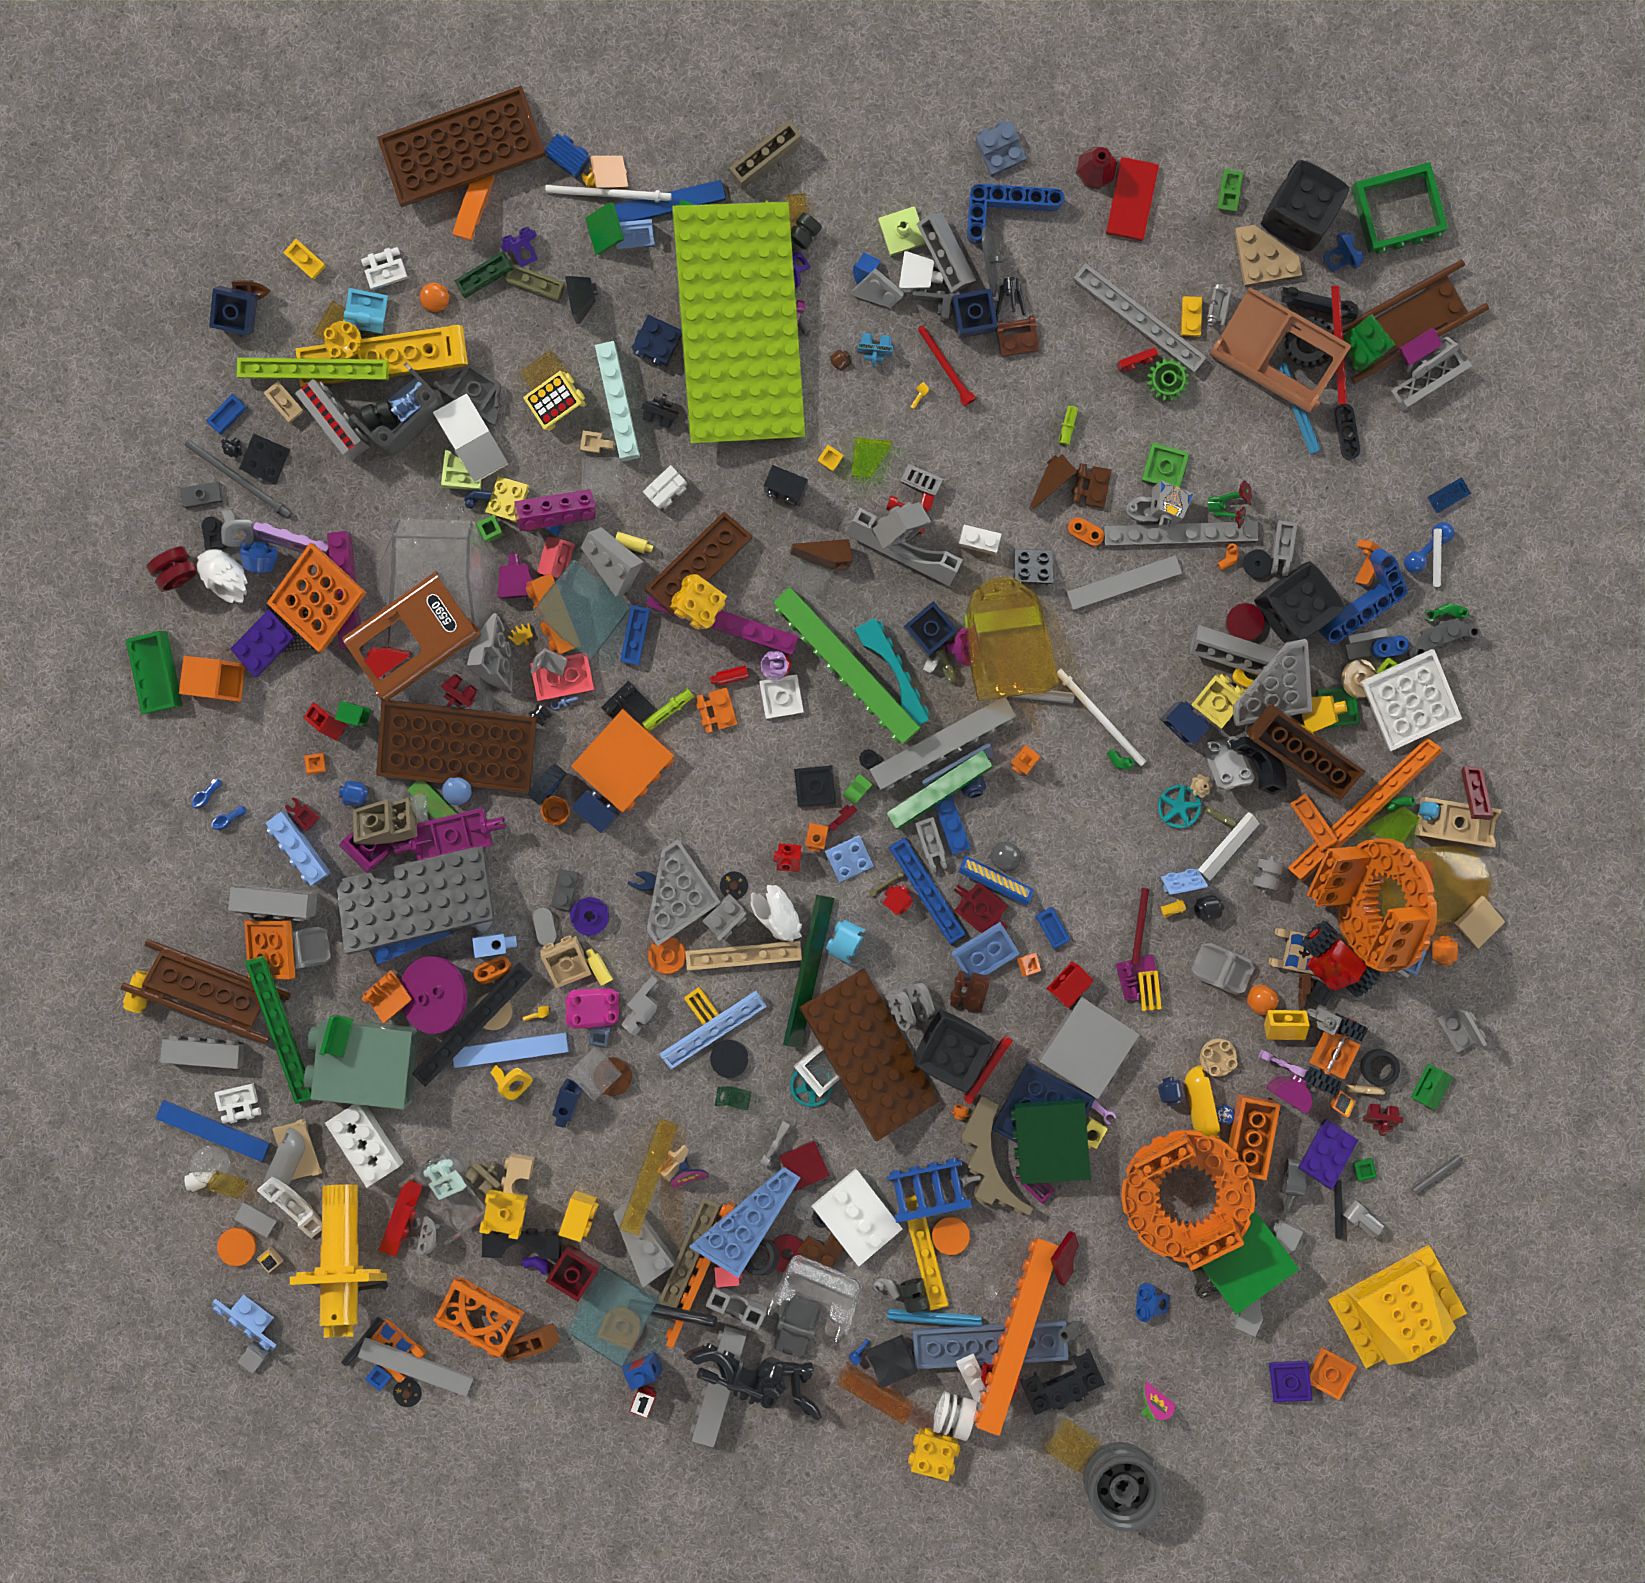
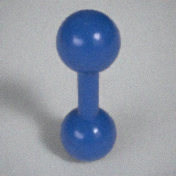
[1404,522,1454,573]

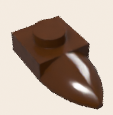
[231,280,270,300]
[1298,973,1314,1011]

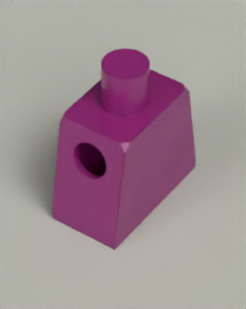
[497,554,533,599]

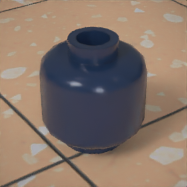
[961,775,986,798]
[1158,1076,1185,1106]

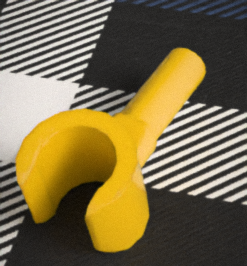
[910,382,929,409]
[523,1006,549,1021]

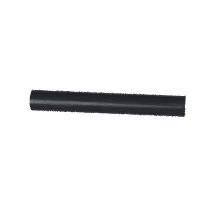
[1334,1180,1343,1239]
[341,1317,384,1367]

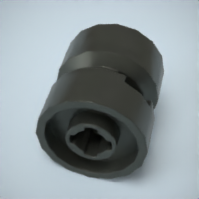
[791,212,822,250]
[361,398,396,431]
[899,1278,930,1313]

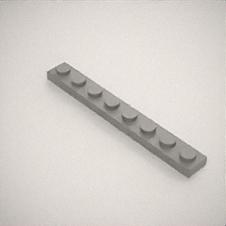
[1073,263,1206,374]
[1103,521,1258,546]

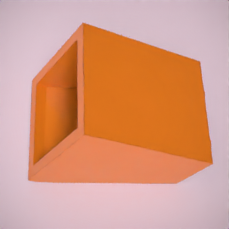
[179,656,246,702]

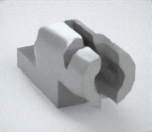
[621,974,659,1036]

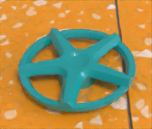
[1158,785,1201,828]
[790,1064,833,1107]

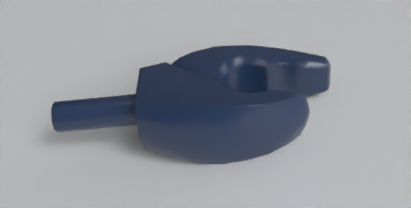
[627,871,657,891]

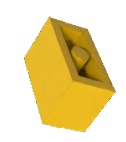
[1264,1010,1310,1040]

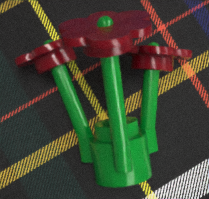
[1208,481,1252,529]

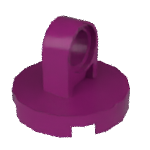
[944,628,981,666]

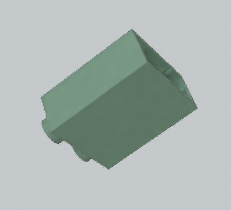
[304,1018,419,1109]

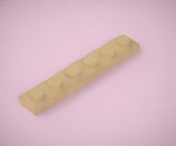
[686,940,802,970]

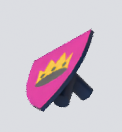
[670,1157,709,1188]

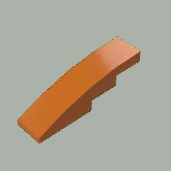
[452,174,496,241]

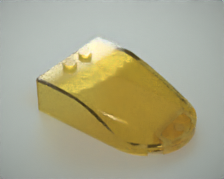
[967,577,1059,701]
[1380,845,1490,924]

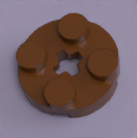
[593,1057,632,1096]

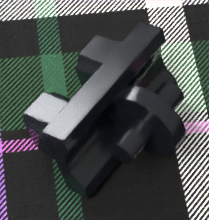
[641,393,679,428]

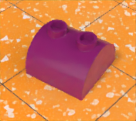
[339,832,394,873]
[1266,1074,1312,1114]

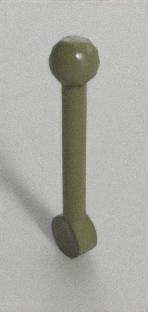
[869,871,904,896]

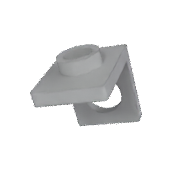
[531,648,568,676]
[238,1341,269,1373]

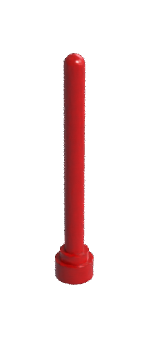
[918,326,976,407]

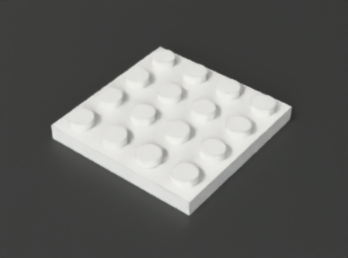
[1361,649,1462,751]

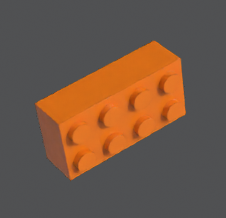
[1228,1094,1280,1180]

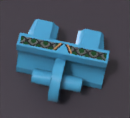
[858,333,893,366]

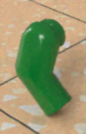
[1106,748,1134,770]

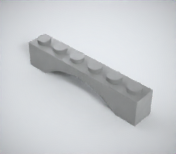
[847,508,963,586]
[1230,1219,1303,1337]

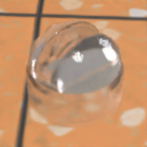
[984,1286,1000,1303]

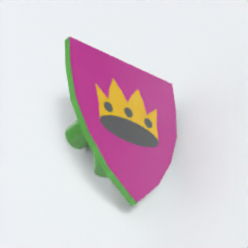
[1141,1380,1175,1421]

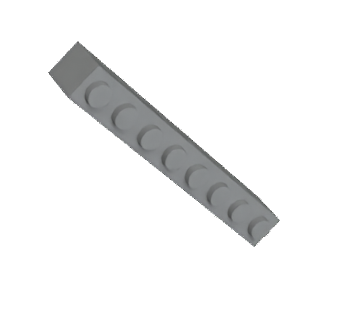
[869,696,1016,791]

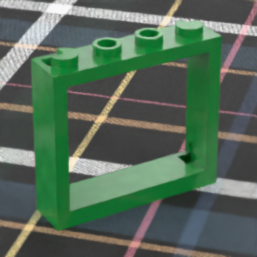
[1351,162,1448,254]

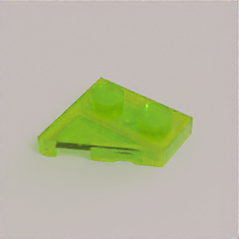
[851,437,892,478]
[1366,807,1420,843]

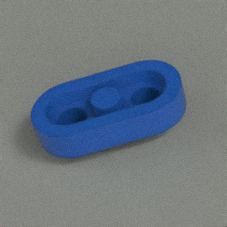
[1370,635,1409,658]

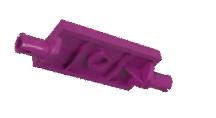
[393,808,506,860]

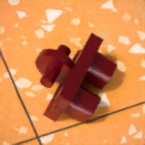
[440,674,478,708]
[1363,1103,1403,1136]

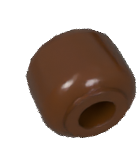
[830,350,851,371]

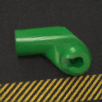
[1386,796,1415,812]

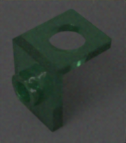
[715,1086,751,1110]

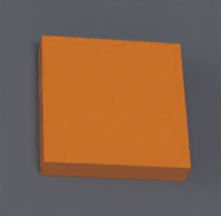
[1309,1347,1357,1400]

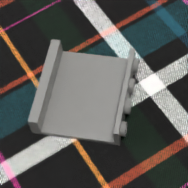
[1038,996,1140,1099]

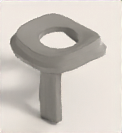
[221,510,255,547]

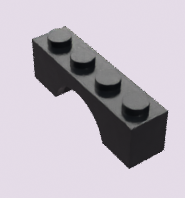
[482,1228,562,1259]

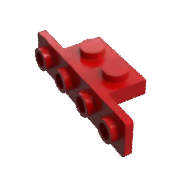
[378,1179,423,1257]

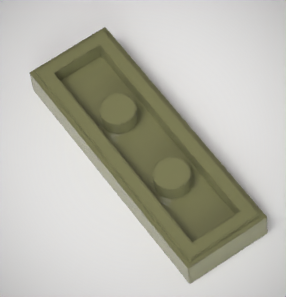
[504,263,565,302]

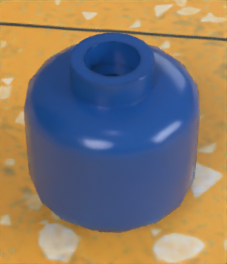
[339,781,368,807]

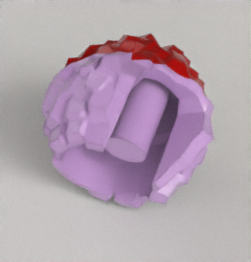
[761,650,791,680]

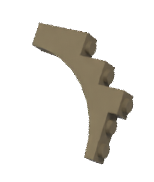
[960,1094,1033,1215]

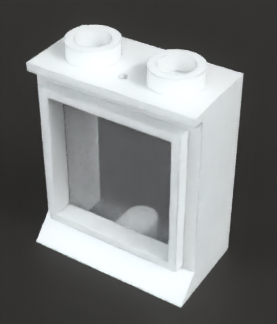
[794,1044,840,1097]

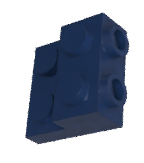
[631,314,682,367]

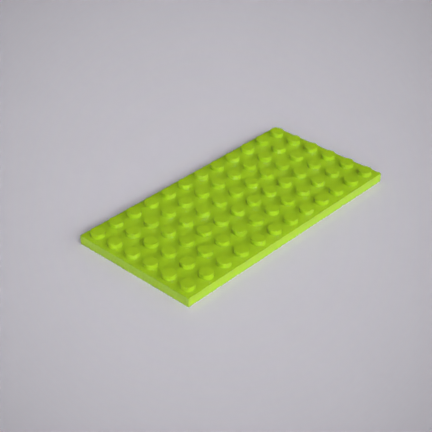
[672,202,805,444]

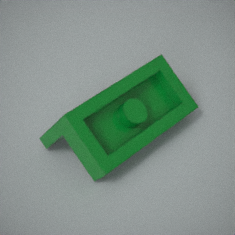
[320,1014,354,1057]
[1411,1064,1453,1110]

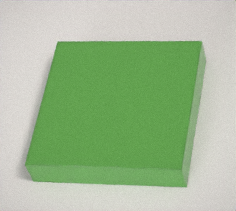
[1141,443,1189,488]

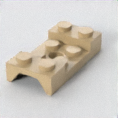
[1415,797,1501,848]

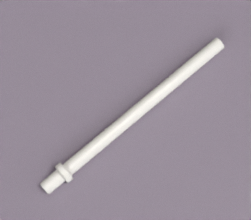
[546,185,672,202]
[1055,669,1146,766]

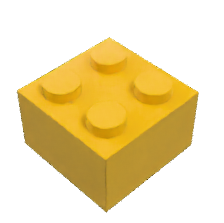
[559,1190,599,1242]

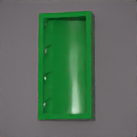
[126,631,183,714]

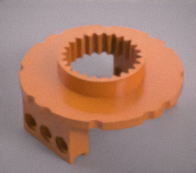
[1307,838,1437,972]
[1121,1130,1255,1271]

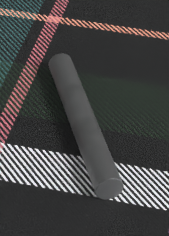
[1411,1155,1463,1195]

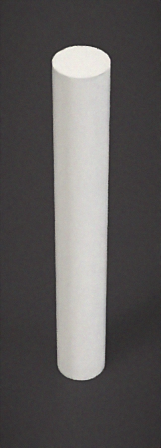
[1433,529,1442,587]

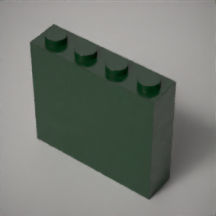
[1011,1099,1091,1184]

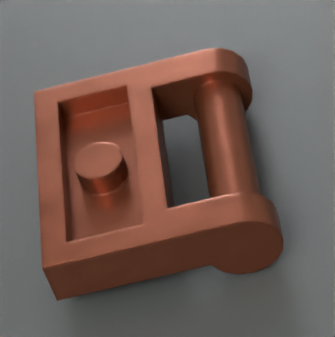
[997,316,1040,357]

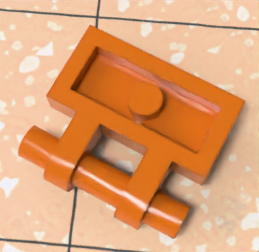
[696,687,737,733]

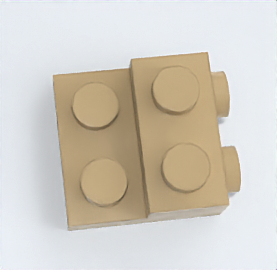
[541,936,592,988]

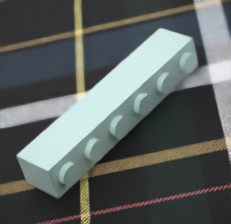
[595,341,640,462]

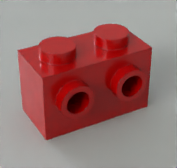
[1046,961,1094,1008]

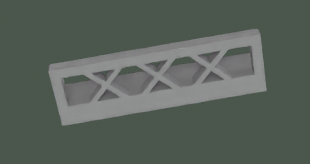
[1390,351,1472,411]

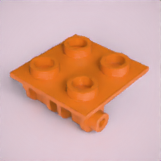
[362,970,412,1024]

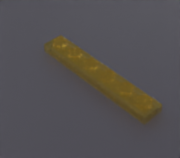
[619,1118,678,1236]

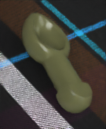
[936,647,956,683]
[1205,807,1238,829]

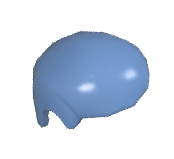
[442,778,472,805]

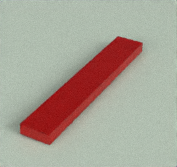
[1331,285,1347,405]

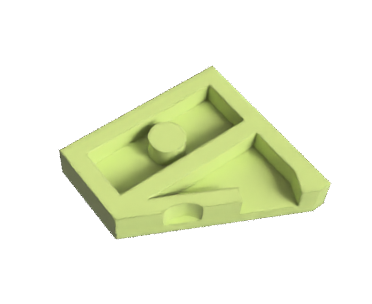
[441,450,482,490]

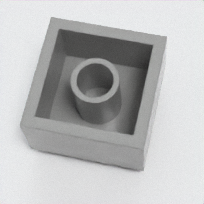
[872,502,931,549]

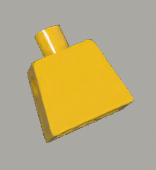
[1302,695,1348,732]

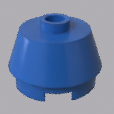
[239,542,279,574]

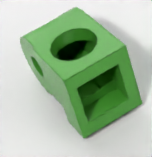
[842,774,872,805]

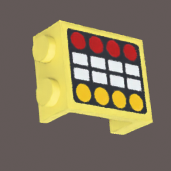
[523,371,586,431]

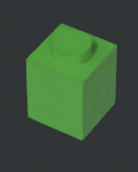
[476,515,505,543]

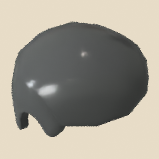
[991,842,1021,871]

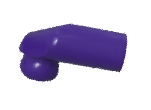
[523,1256,550,1275]

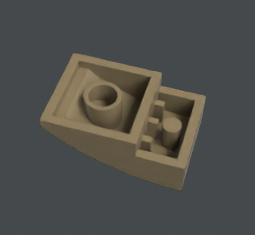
[353,797,418,844]

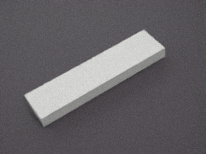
[1199,812,1260,881]

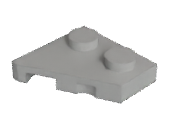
[851,268,904,308]

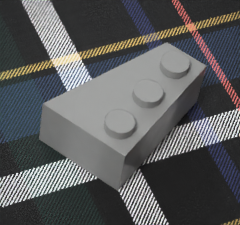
[581,527,644,597]

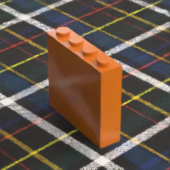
[571,709,674,813]

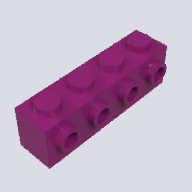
[514,489,596,531]

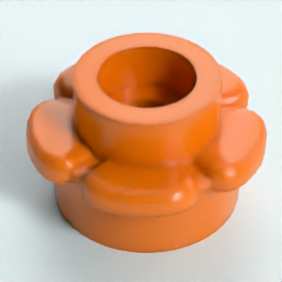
[951,1105,970,1120]

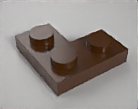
[798,1233,845,1272]

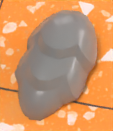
[1126,497,1159,523]

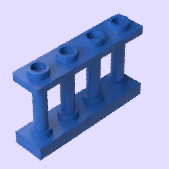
[887,1158,972,1223]

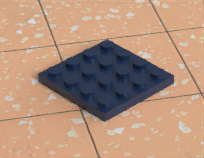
[992,1061,1096,1143]

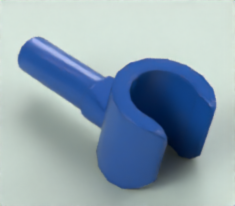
[849,1339,870,1365]

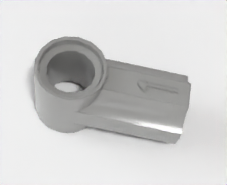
[1343,1200,1384,1238]

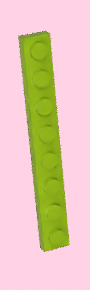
[237,358,389,381]

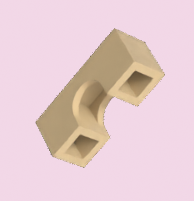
[501,1153,535,1196]

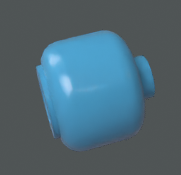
[1419,802,1440,821]

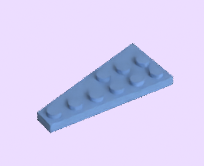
[689,1167,800,1278]

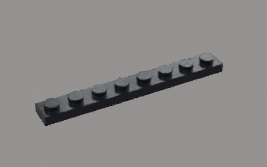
[412,962,533,1087]

